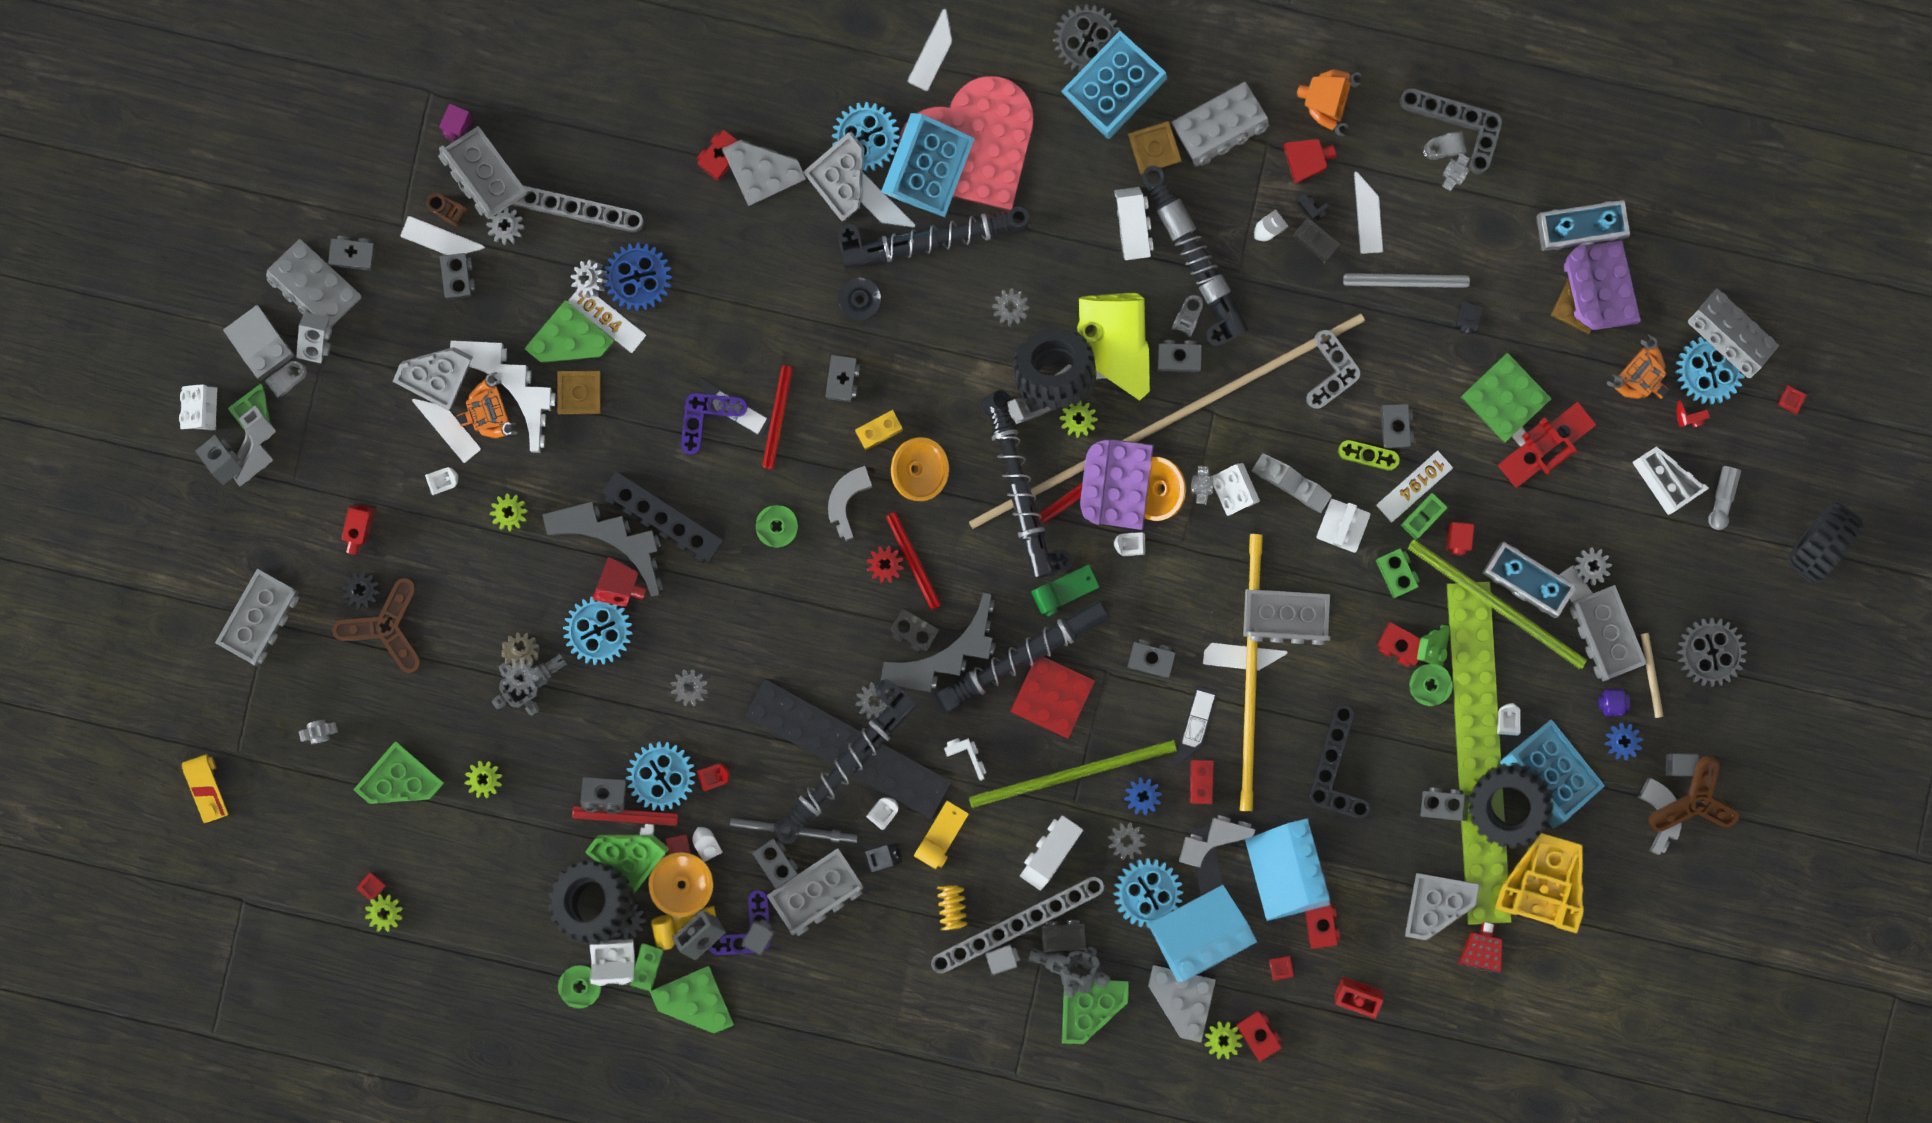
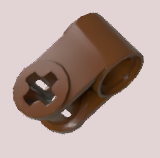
[426,193,468,228]

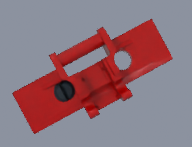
[1497,402,1596,488]

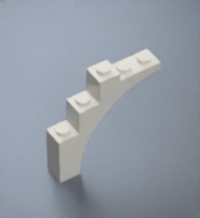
[450,341,556,453]

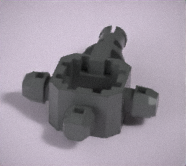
[492,653,567,716]
[1029,947,1110,997]

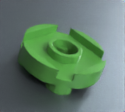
[756,505,798,548]
[1409,664,1453,706]
[558,965,601,1008]

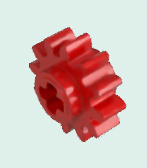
[867,546,904,583]

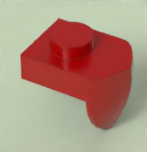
[1677,401,1710,428]
[697,763,730,791]

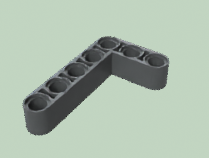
[1400,88,1502,175]

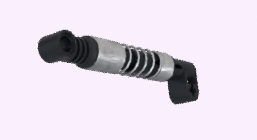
[1142,166,1249,347]

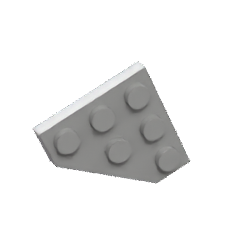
[803,132,864,222]
[722,140,806,206]
[393,347,473,411]
[1405,873,1480,940]
[1148,965,1215,1042]

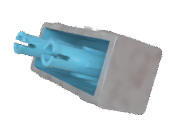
[1537,200,1630,251]
[1482,542,1577,618]

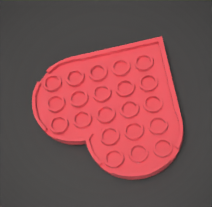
[897,76,1033,210]

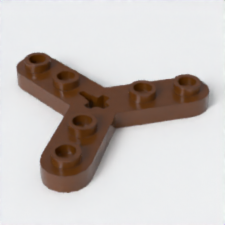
[332,578,421,673]
[1649,756,1739,832]

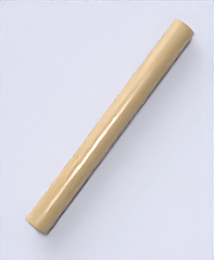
[1640,633,1664,718]

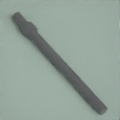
[730,818,858,843]

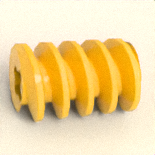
[937,885,967,930]

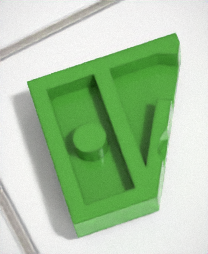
[228,384,270,430]
[1417,625,1450,666]

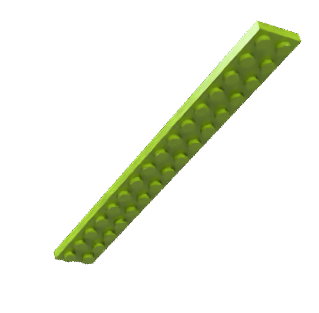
[1447,582,1511,925]

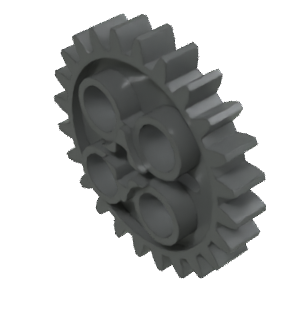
[1053,4,1120,72]
[1676,618,1747,687]

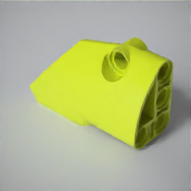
[1077,293,1150,400]

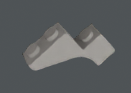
[233,406,276,486]
[1252,453,1332,513]
[1178,815,1255,867]

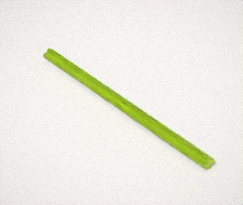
[1408,539,1586,669]
[969,740,1177,808]

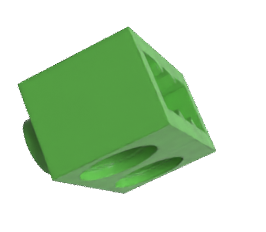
[1401,493,1448,539]
[1376,548,1420,599]
[630,943,664,991]

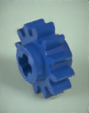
[1604,723,1643,761]
[1124,778,1162,815]

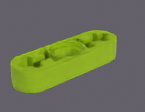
[1338,440,1399,470]

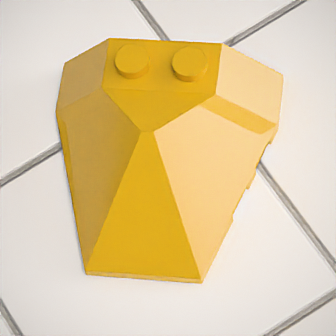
[1495,833,1583,933]

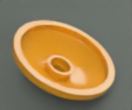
[891,437,949,501]
[1145,457,1186,521]
[649,853,713,917]

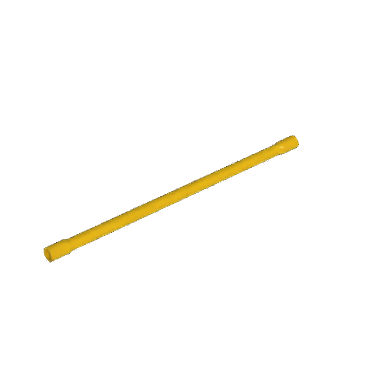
[1240,534,1263,811]

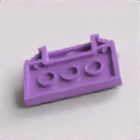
[1564,240,1641,330]
[1080,439,1154,530]

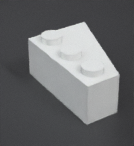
[1114,187,1154,260]
[1632,447,1709,515]
[1020,815,1083,891]

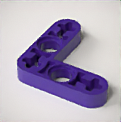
[681,393,747,455]
[709,890,771,955]

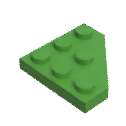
[525,300,615,363]
[353,741,444,804]
[585,835,669,893]
[650,966,734,1033]
[1062,980,1129,1044]

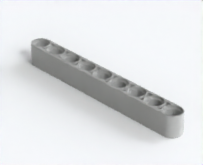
[458,181,644,232]
[931,877,1104,973]

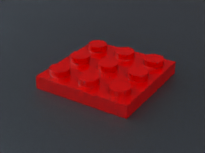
[1010,657,1095,739]

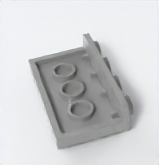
[1171,82,1269,166]
[438,126,527,219]
[266,239,362,327]
[1688,288,1779,378]
[215,569,299,666]
[1569,585,1647,682]
[1243,589,1331,645]
[767,848,864,936]

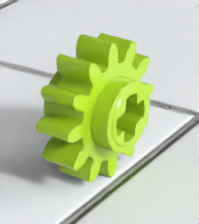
[1060,400,1097,438]
[490,494,528,532]
[465,761,503,798]
[365,894,403,932]
[1205,1022,1242,1059]

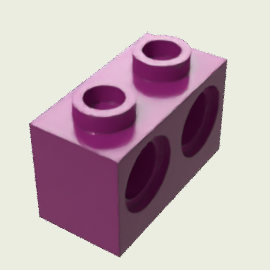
[439,104,473,142]

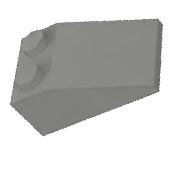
[223,305,295,381]

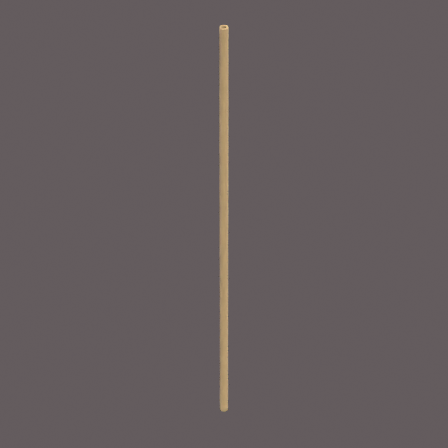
[969,314,1365,529]

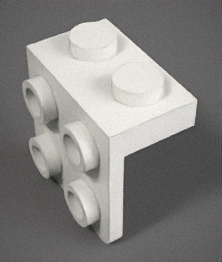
[944,738,986,780]
[590,939,635,985]

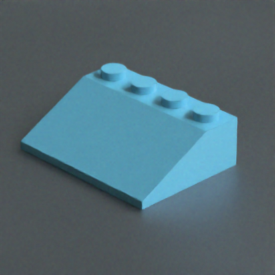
[1062,31,1167,139]
[881,113,975,217]
[1500,719,1605,828]
[1245,819,1330,921]
[1148,885,1257,982]

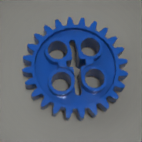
[603,242,672,312]

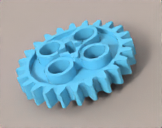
[832,102,901,172]
[1675,337,1745,405]
[563,597,633,665]
[626,742,696,811]
[1113,858,1183,928]

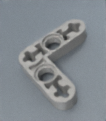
[1306,330,1360,409]

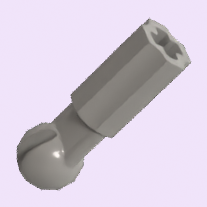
[1708,466,1741,530]

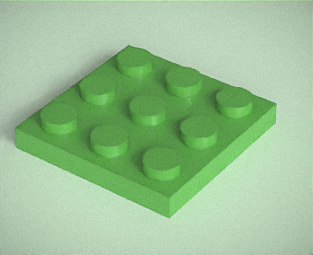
[1461,353,1551,443]

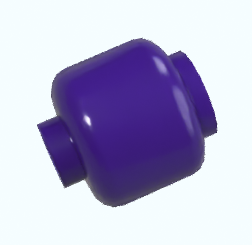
[1598,689,1630,717]

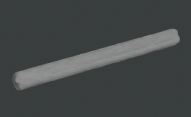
[1343,273,1470,287]

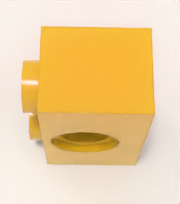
[855,410,903,451]

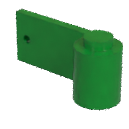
[1031,564,1100,617]

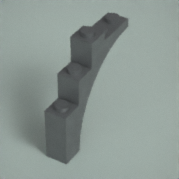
[542,502,663,598]
[881,593,996,692]

